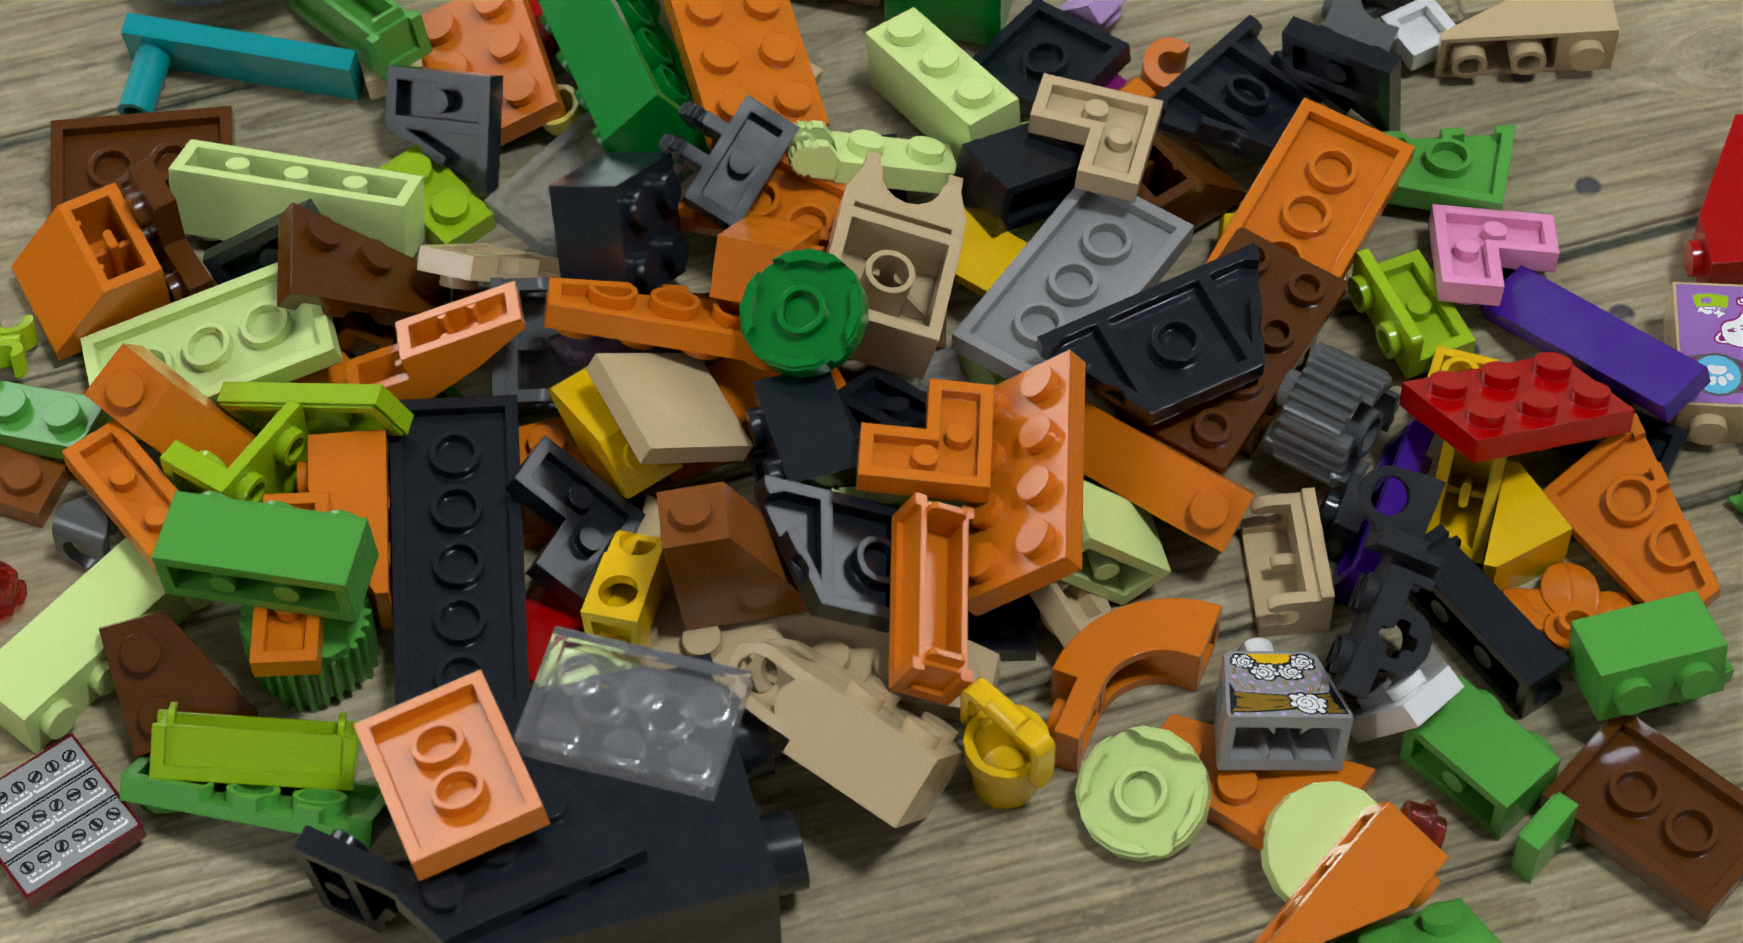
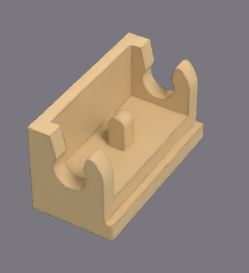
[1240,488,1335,637]

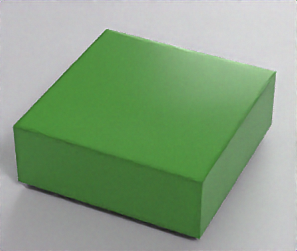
[1511,792,1579,883]

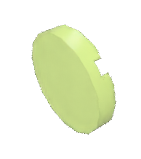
[1075,725,1212,863]
[1261,781,1378,902]

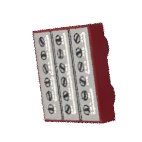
[0,733,147,910]

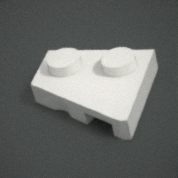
[1350,647,1464,744]

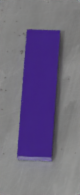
[1480,265,1711,422]

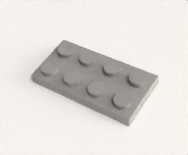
[951,188,1194,379]

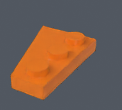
[1542,413,1721,608]
[1160,714,1376,852]

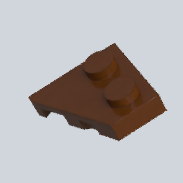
[99,609,259,757]

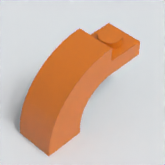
[1046,598,1222,773]

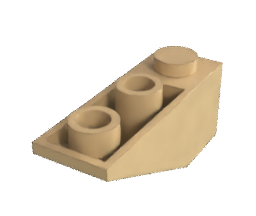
[1434,0,1619,78]

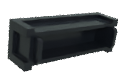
[1407,524,1570,720]

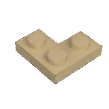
[1028,73,1163,202]

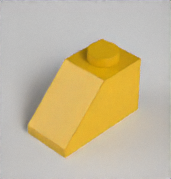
[547,367,683,499]

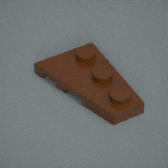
[277,202,451,327]

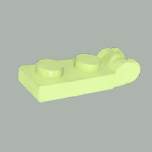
[787,119,956,194]

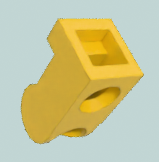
[580,530,671,662]

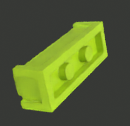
[149,702,359,791]

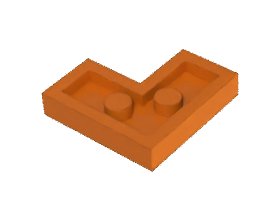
[856,378,994,504]

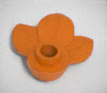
[1503,561,1634,657]

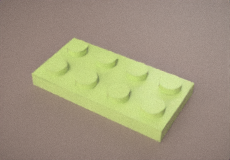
[80,262,343,441]

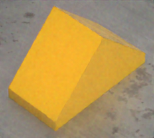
[1425,441,1508,564]
[1482,460,1573,592]

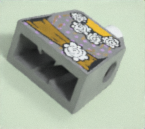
[1213,638,1354,771]

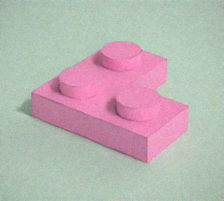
[1428,204,1560,306]

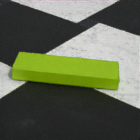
[217,381,414,436]

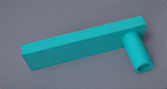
[117,12,365,115]

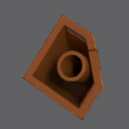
[656,482,808,631]

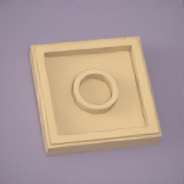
[586,353,754,464]

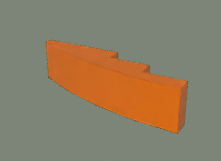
[309,281,526,435]

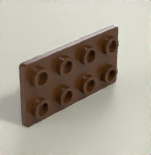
[1115,228,1347,474]

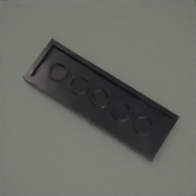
[390,395,530,706]

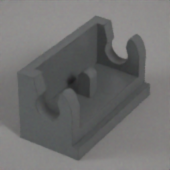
[490,277,567,413]

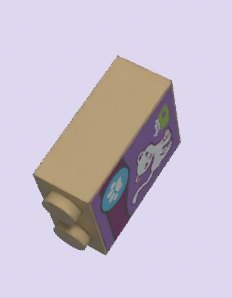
[1663,282,1743,445]

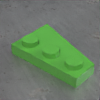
[1383,125,1516,211]

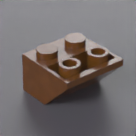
[1137,129,1246,231]

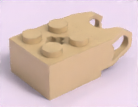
[826,150,967,380]
[722,639,964,828]

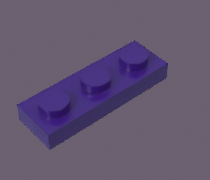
[1331,419,1435,606]

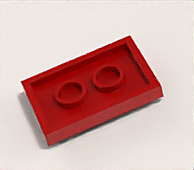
[1399,352,1635,463]

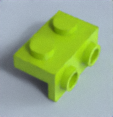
[1347,248,1476,379]

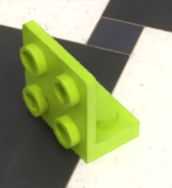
[160,399,309,503]

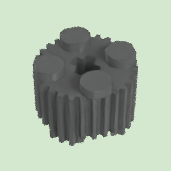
[1262,342,1400,488]

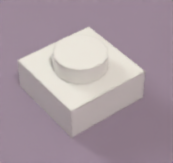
[1380,0,1456,71]

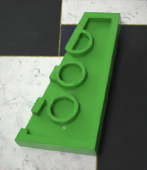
[120,757,392,847]

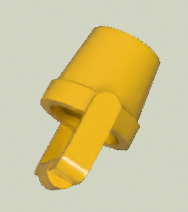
[960,677,1056,810]

